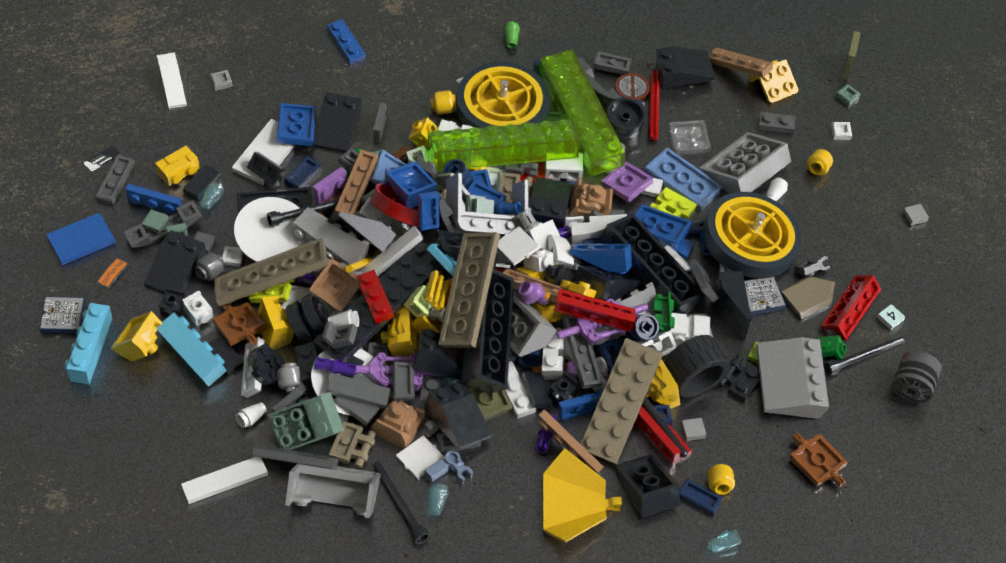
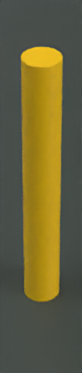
[345,257,374,273]

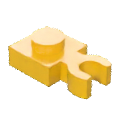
[560,279,597,298]

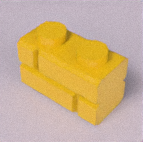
[155,146,200,187]

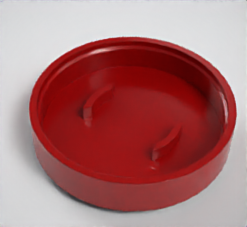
[371,183,444,229]

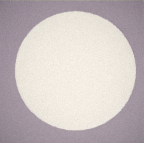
[234,197,307,262]

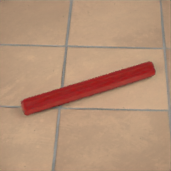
[648,70,660,141]

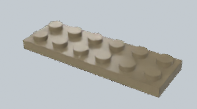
[438,232,500,348]
[215,238,328,306]
[581,338,663,465]

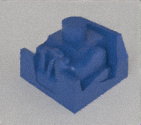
[384,161,438,208]

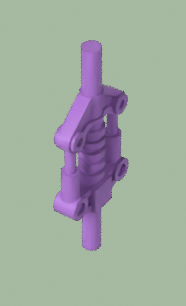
[556,299,648,345]
[356,353,446,391]

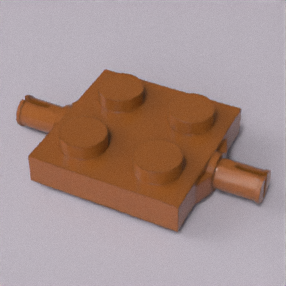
[213,302,266,346]
[789,432,847,487]

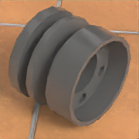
[892,351,942,403]

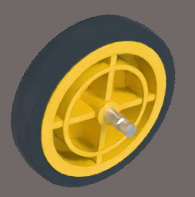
[456,62,550,142]
[703,192,802,278]

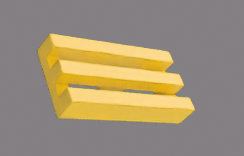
[425,270,449,311]

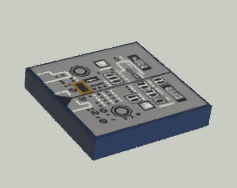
[744,277,786,316]
[39,296,85,334]

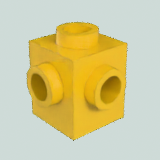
[409,117,438,148]

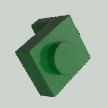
[817,335,847,360]

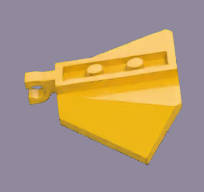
[543,448,622,543]

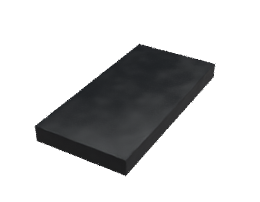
[237,187,313,214]

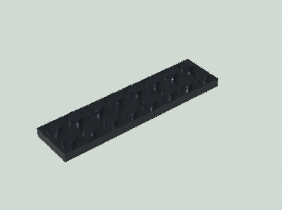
[313,241,444,363]

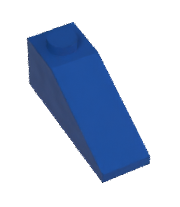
[570,244,633,274]

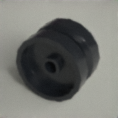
[603,97,646,144]
[286,293,329,344]

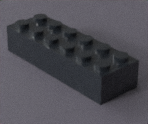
[599,214,706,314]
[462,269,514,394]

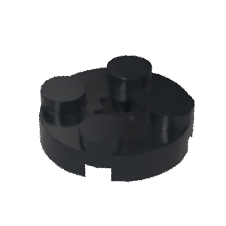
[248,344,285,385]

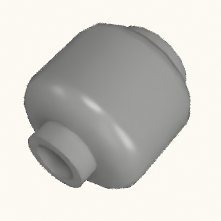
[277,363,304,394]

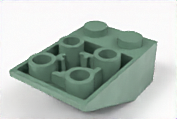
[268,392,344,450]

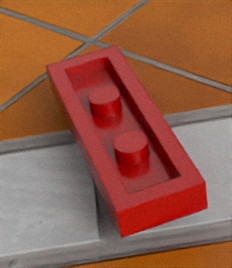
[356,269,394,324]

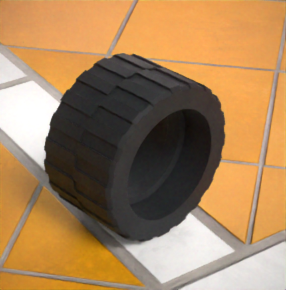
[664,335,730,398]

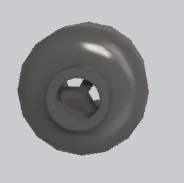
[195,252,224,281]

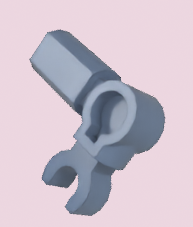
[424,450,473,483]

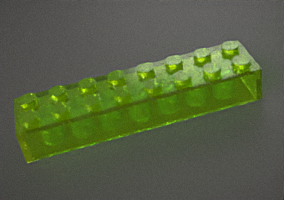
[540,49,625,176]
[428,119,580,171]

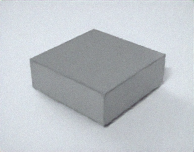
[210,70,233,91]
[903,204,929,226]
[681,418,706,441]

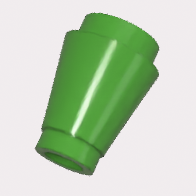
[503,22,520,49]

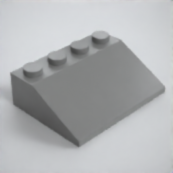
[699,132,791,194]
[756,337,829,419]

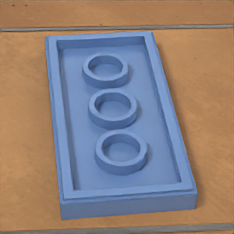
[644,148,724,211]

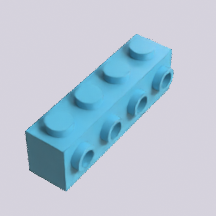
[65,303,112,385]
[157,313,227,387]

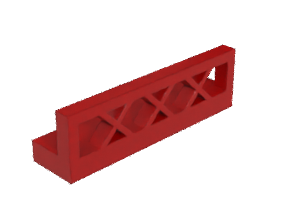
[820,275,881,340]
[554,289,636,332]
[635,405,692,465]

